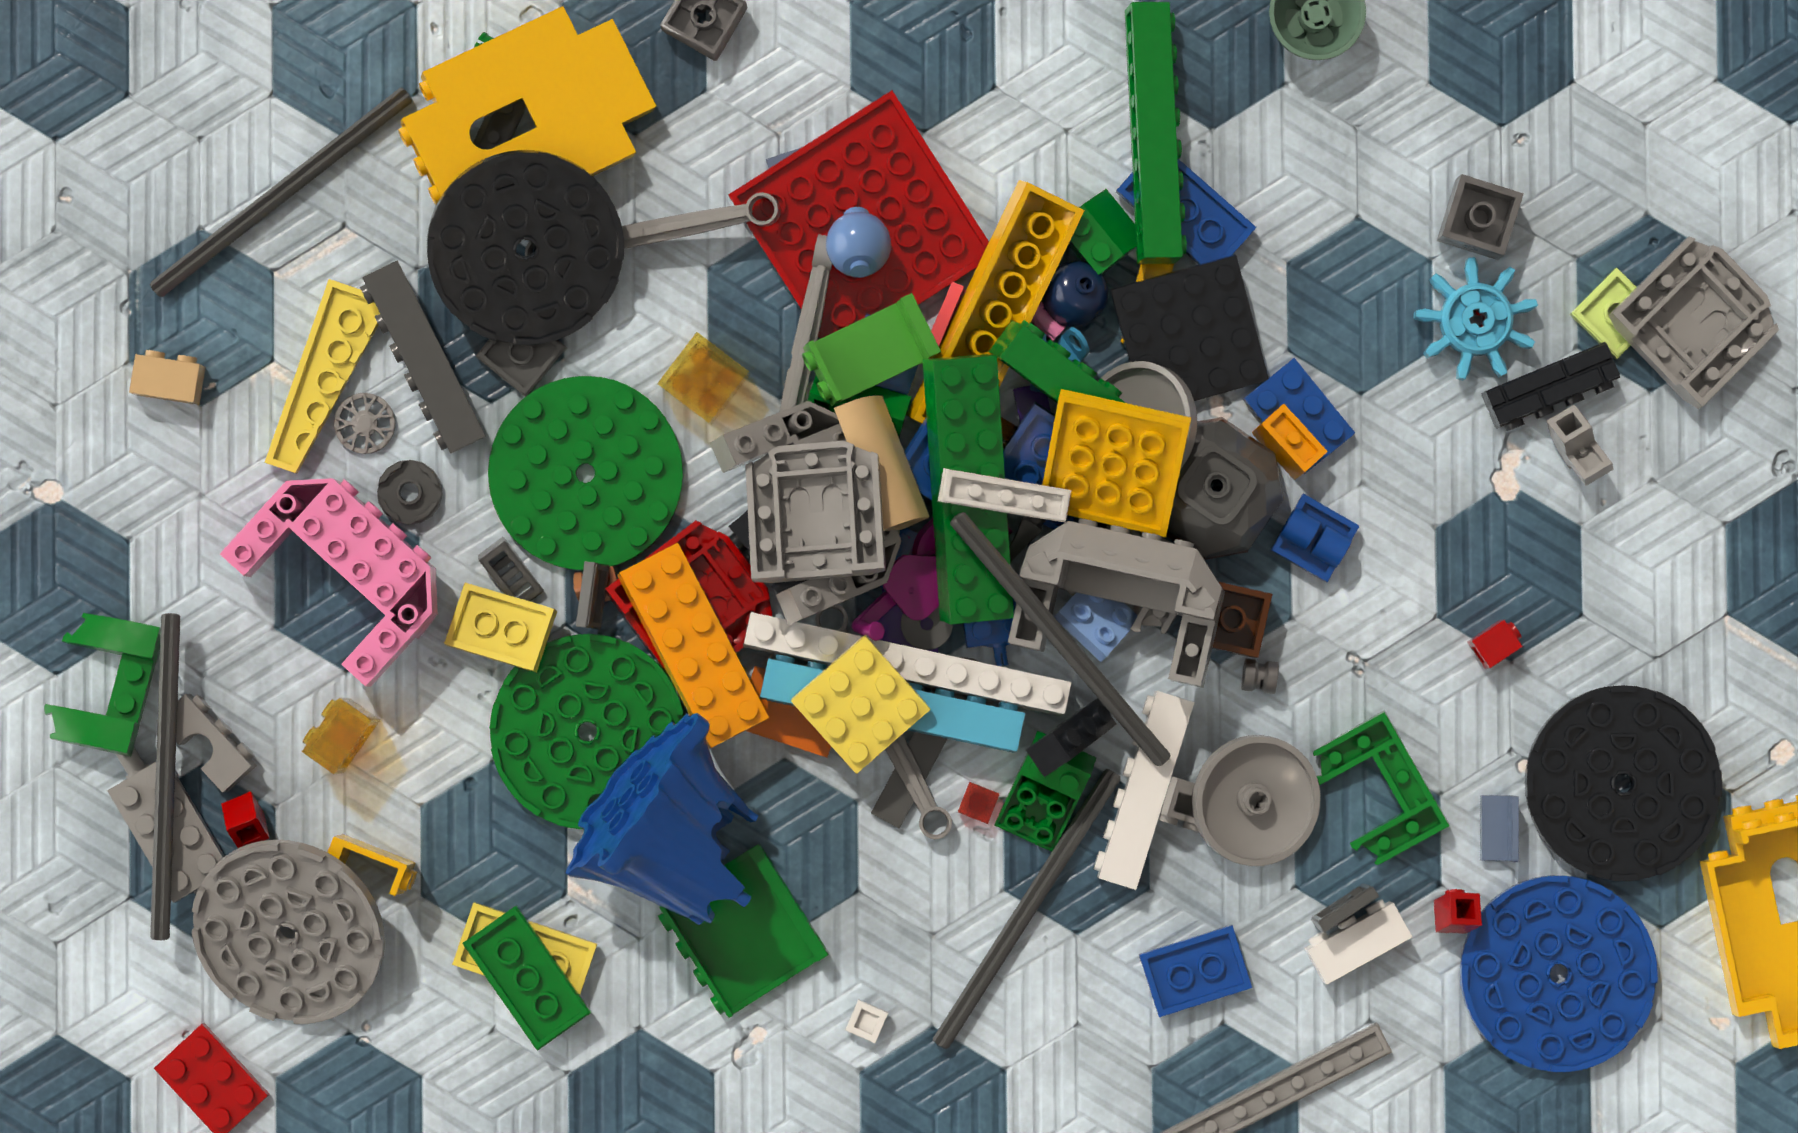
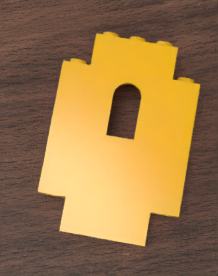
[398,6,656,205]
[1700,795,1798,1049]

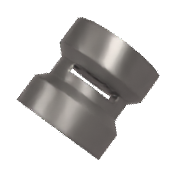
[1241,658,1279,694]

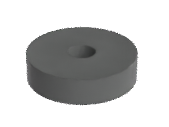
[901,606,953,650]

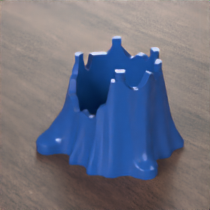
[565,713,758,925]

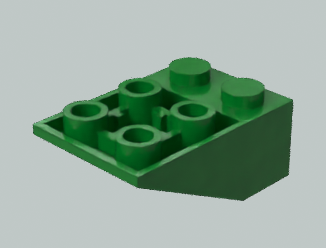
[994,731,1097,852]

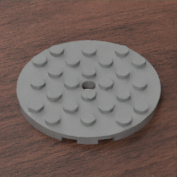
[192,840,385,1024]

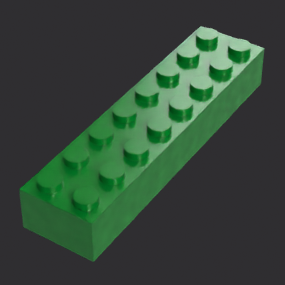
[923,354,1014,625]

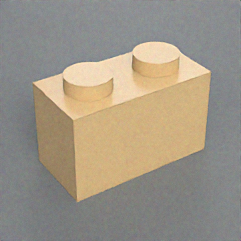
[129,350,206,405]

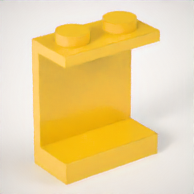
[327,834,418,896]

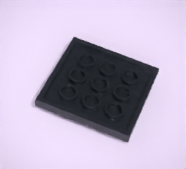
[1110,254,1269,401]

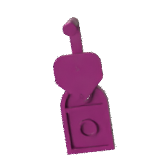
[851,518,1013,641]

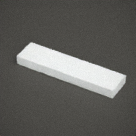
[938,468,1071,523]

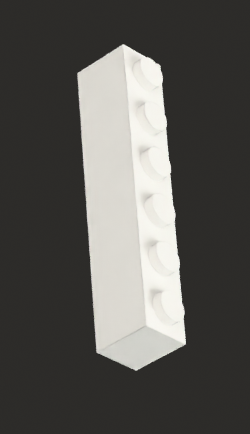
[1093,691,1195,890]

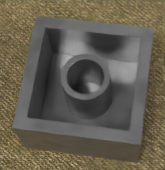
[1436,174,1524,260]

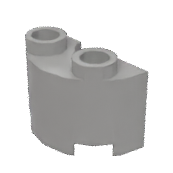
[1158,776,1199,832]

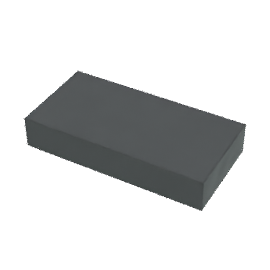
[576,561,609,630]

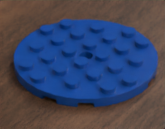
[1460,875,1658,1072]

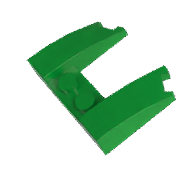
[44,613,161,757]
[1313,710,1449,865]

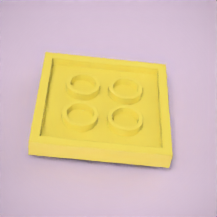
[791,635,931,774]

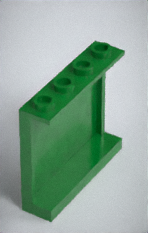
[658,843,829,1018]

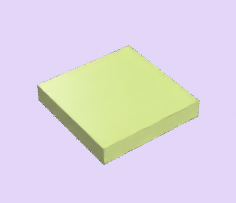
[1570,268,1636,360]

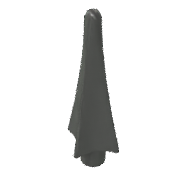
[1009,516,1046,563]

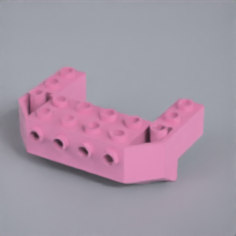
[220,478,438,687]

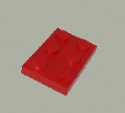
[154,1023,270,1133]

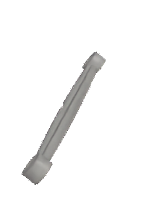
[525,192,781,256]
[779,234,833,412]
[815,605,952,839]

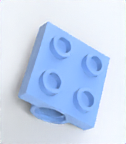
[1054,592,1138,662]

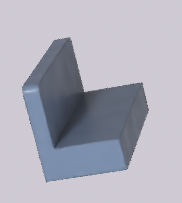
[1480,795,1519,862]

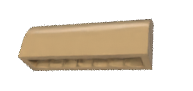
[834,396,929,531]

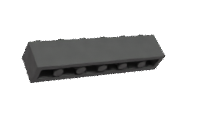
[360,260,486,454]

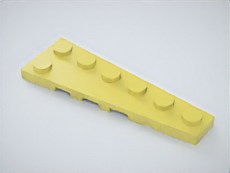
[264,279,380,474]

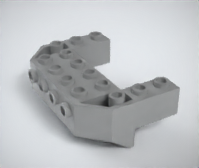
[710,401,901,625]
[1008,518,1225,688]

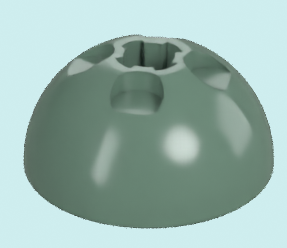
[1269,0,1366,60]

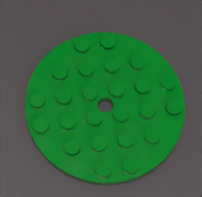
[488,376,683,570]
[489,634,684,829]

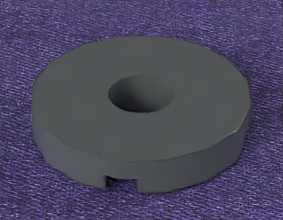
[377,460,443,525]

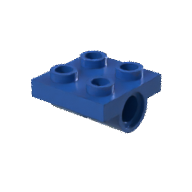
[1270,493,1359,582]

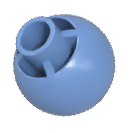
[826,207,891,278]

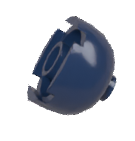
[1043,260,1109,327]

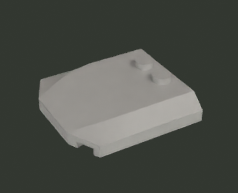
[1608,237,1779,409]
[745,440,886,583]

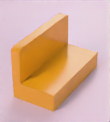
[1252,404,1328,480]

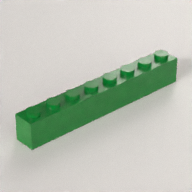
[1125,2,1187,264]

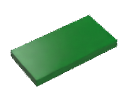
[462,905,592,1051]

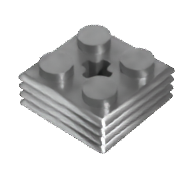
[660,0,747,61]

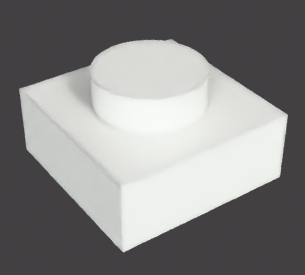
[845,999,888,1043]

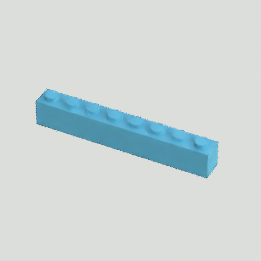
[759,654,1025,753]

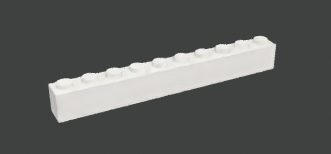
[743,612,1071,716]

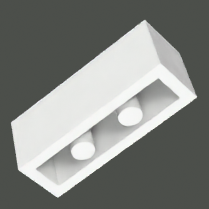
[1304,899,1412,985]

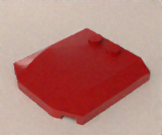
[604,520,773,677]

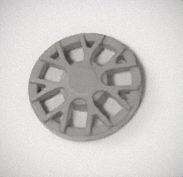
[334,393,395,454]

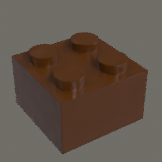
[1212,582,1272,658]

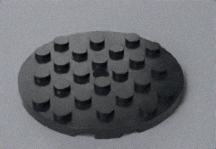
[427,150,624,345]
[1525,685,1722,881]

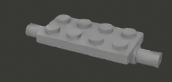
[107,747,225,903]

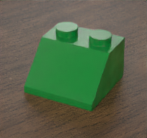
[1068,189,1136,275]

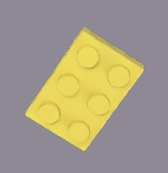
[444,583,557,673]

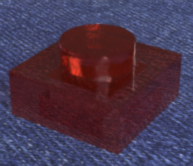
[958,782,1000,824]

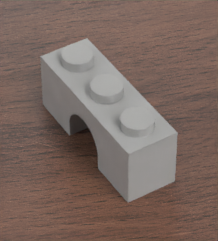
[156,694,257,793]

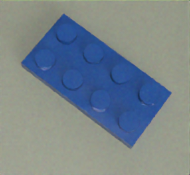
[1116,159,1256,265]

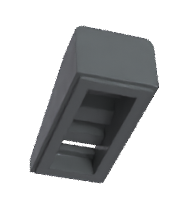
[478,537,544,601]

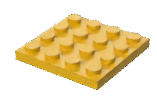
[1042,389,1191,537]

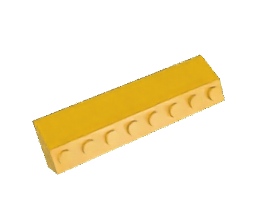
[906,180,1085,423]

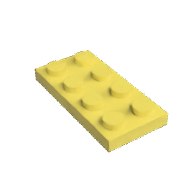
[452,902,598,995]

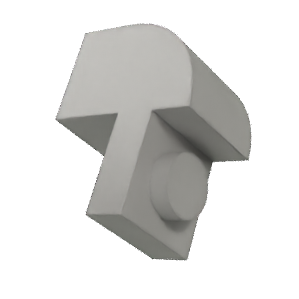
[1547,404,1614,486]

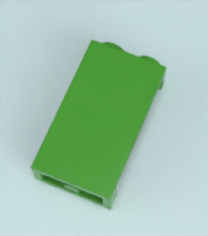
[802,293,941,406]

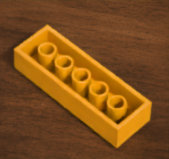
[617,543,769,749]

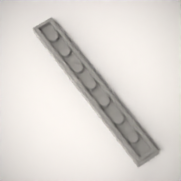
[1160,1022,1392,1133]

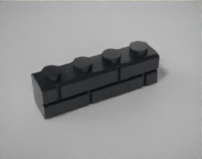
[1481,342,1620,431]

